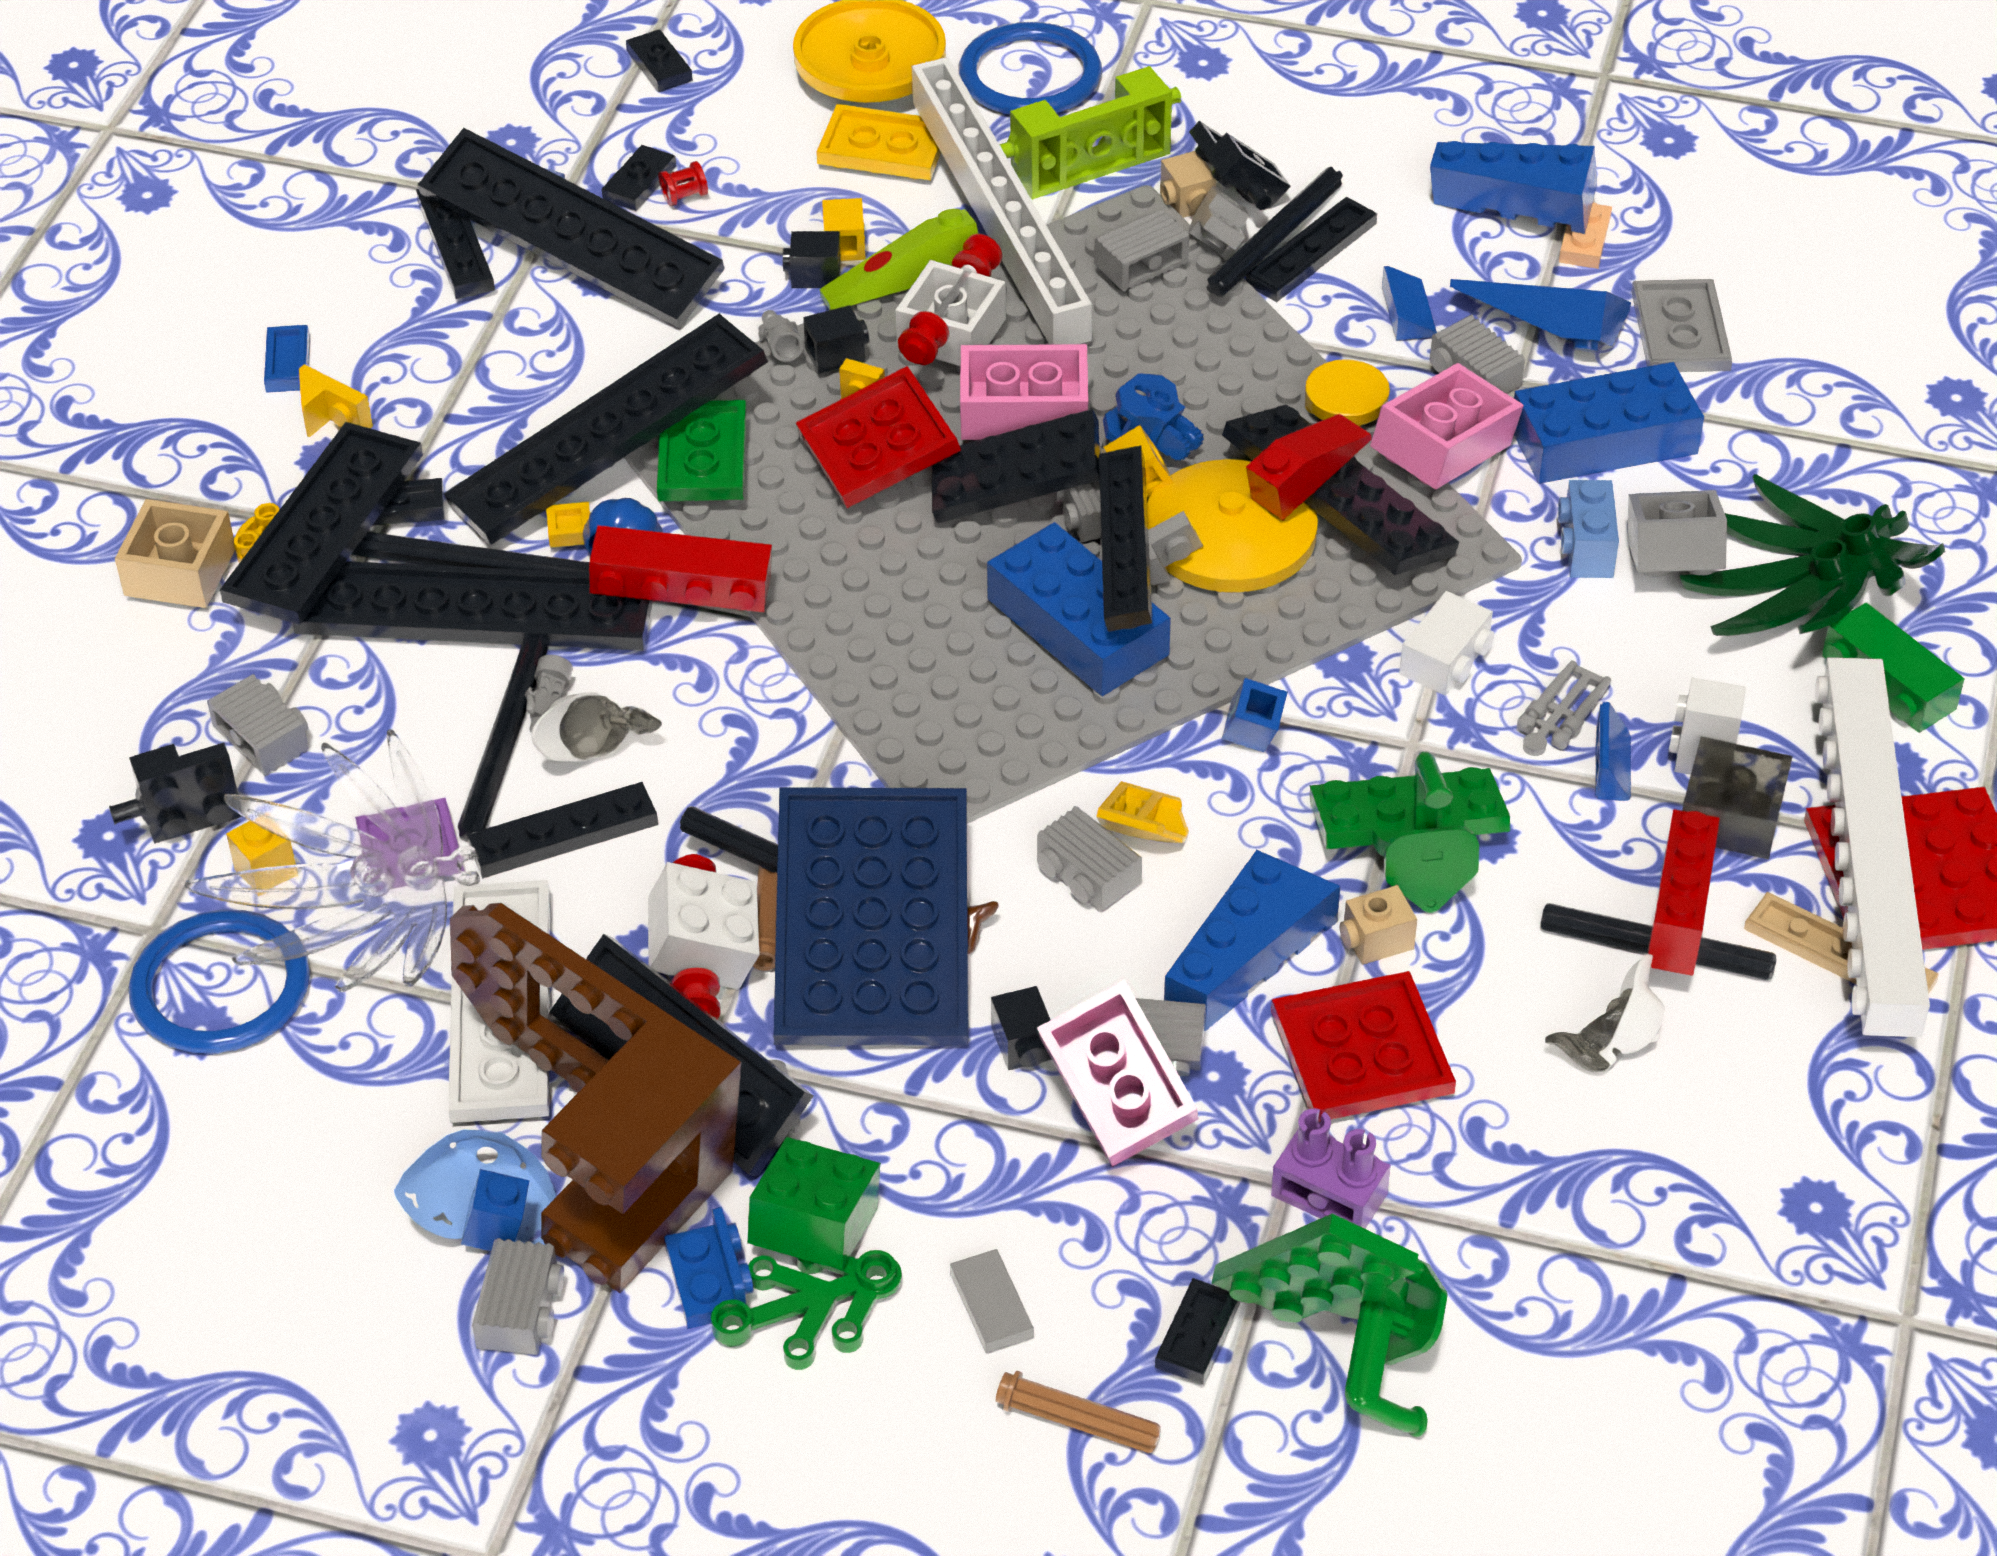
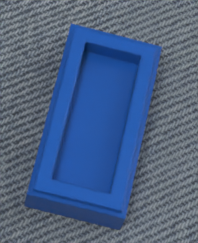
[264,325,310,393]

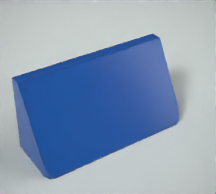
[1382,266,1437,340]
[1595,701,1631,801]

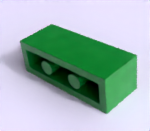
[1822,602,1965,733]

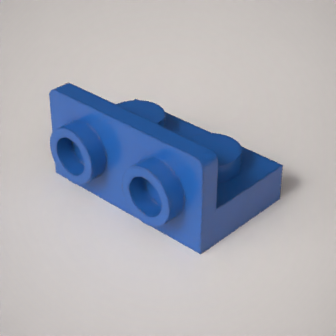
[664,1207,754,1329]

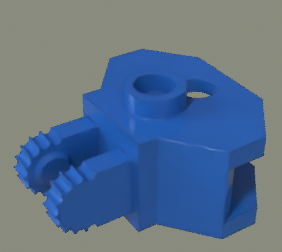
[1102,373,1204,461]

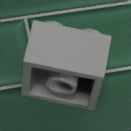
[1628,490,1727,577]

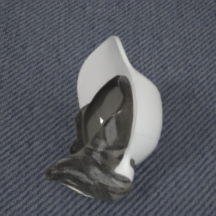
[531,692,662,762]
[1545,954,1665,1073]

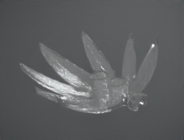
[185,729,480,993]

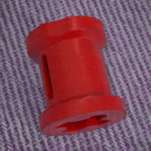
[658,161,708,206]

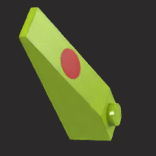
[819,209,978,310]

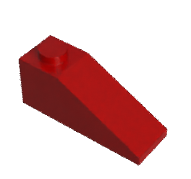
[1246,413,1372,520]

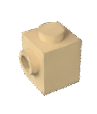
[1160,151,1217,218]
[1339,885,1418,965]

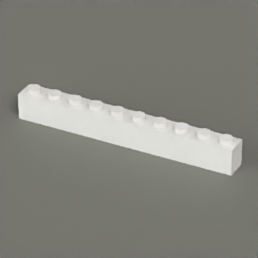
[912,57,1092,345]
[1815,658,1930,1037]

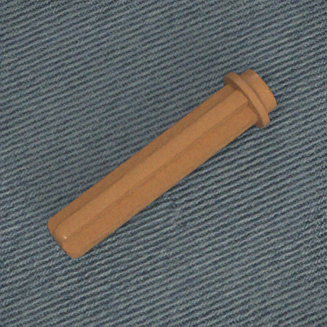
[753,866,777,971]
[995,1370,1161,1453]

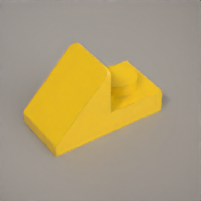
[299,364,373,437]

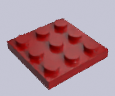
[795,366,961,508]
[1271,971,1456,1122]

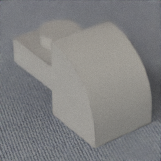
[1189,186,1250,255]
[1100,511,1203,586]

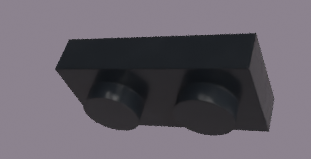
[372,478,445,526]

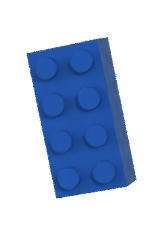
[1514,362,1704,484]
[987,522,1171,697]

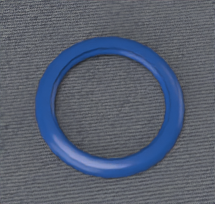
[958,22,1102,115]
[128,909,310,1054]

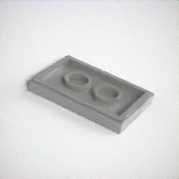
[1631,279,1733,372]

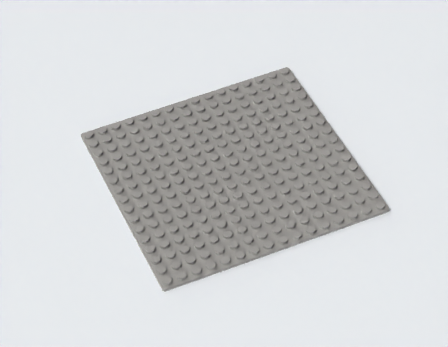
[624,185,1522,824]

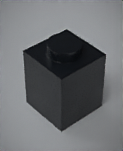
[783,231,841,288]
[803,305,870,374]
[991,986,1052,1071]

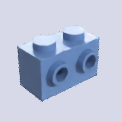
[1558,480,1619,578]

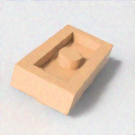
[1559,202,1612,269]

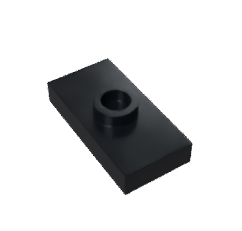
[626,29,693,92]
[601,145,676,211]
[1155,1278,1240,1384]

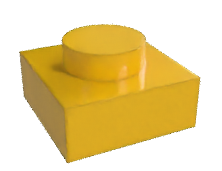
[839,358,885,399]
[546,502,590,548]

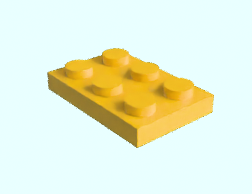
[816,104,941,181]

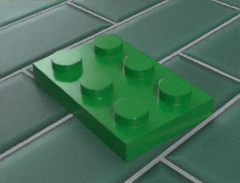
[657,400,747,502]

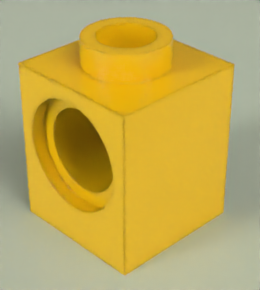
[1104,425,1173,498]

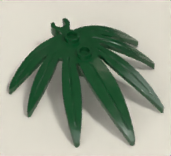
[1680,474,1946,636]

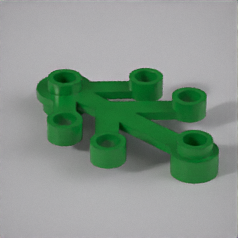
[711,1250,902,1370]

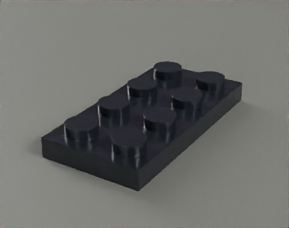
[932,409,1100,523]

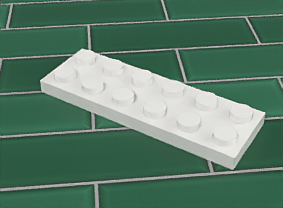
[448,880,550,1123]

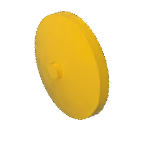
[793,0,946,103]
[1147,459,1318,592]

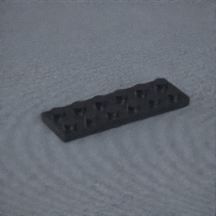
[1222,404,1460,575]
[220,422,423,625]
[549,933,814,1177]

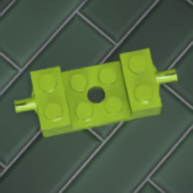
[999,66,1182,200]

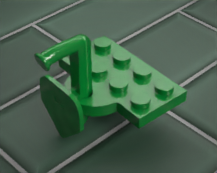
[1310,751,1511,913]
[1211,1213,1448,1437]

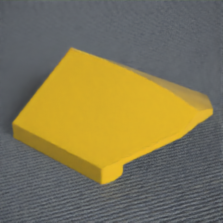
[1096,781,1189,843]

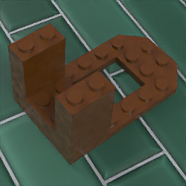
[450,903,741,1293]

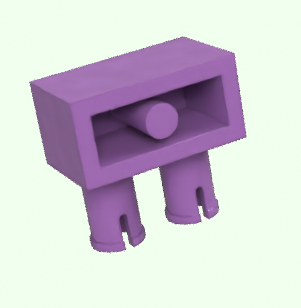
[1271,1108,1391,1229]

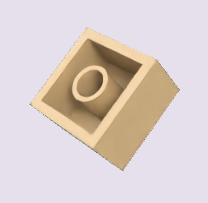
[115,499,235,608]

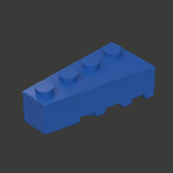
[1430,141,1597,234]
[1164,850,1340,1031]

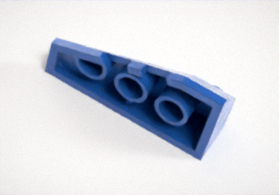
[1450,279,1631,352]

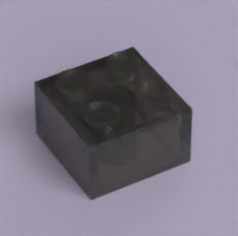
[1682,736,1793,859]

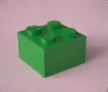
[747,1137,881,1270]

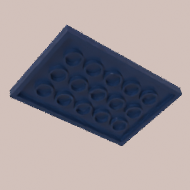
[773,787,968,1045]

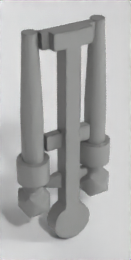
[1517,660,1612,756]

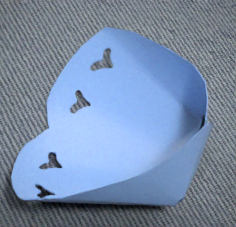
[394,1129,556,1245]

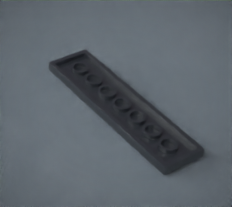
[417,127,725,328]
[444,313,768,545]
[293,561,653,651]

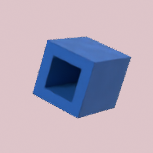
[1221,678,1288,752]
[461,1169,530,1251]

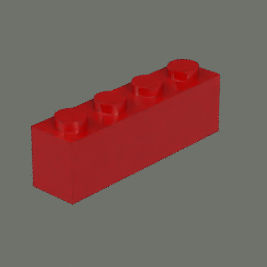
[589,525,772,612]
[1647,809,1720,976]

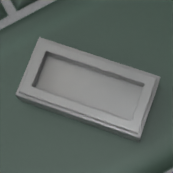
[950,1249,1034,1353]

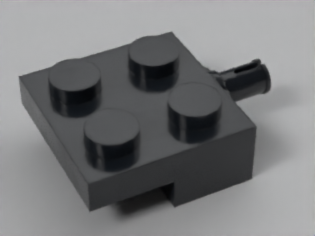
[1189,120,1291,210]
[109,742,244,844]

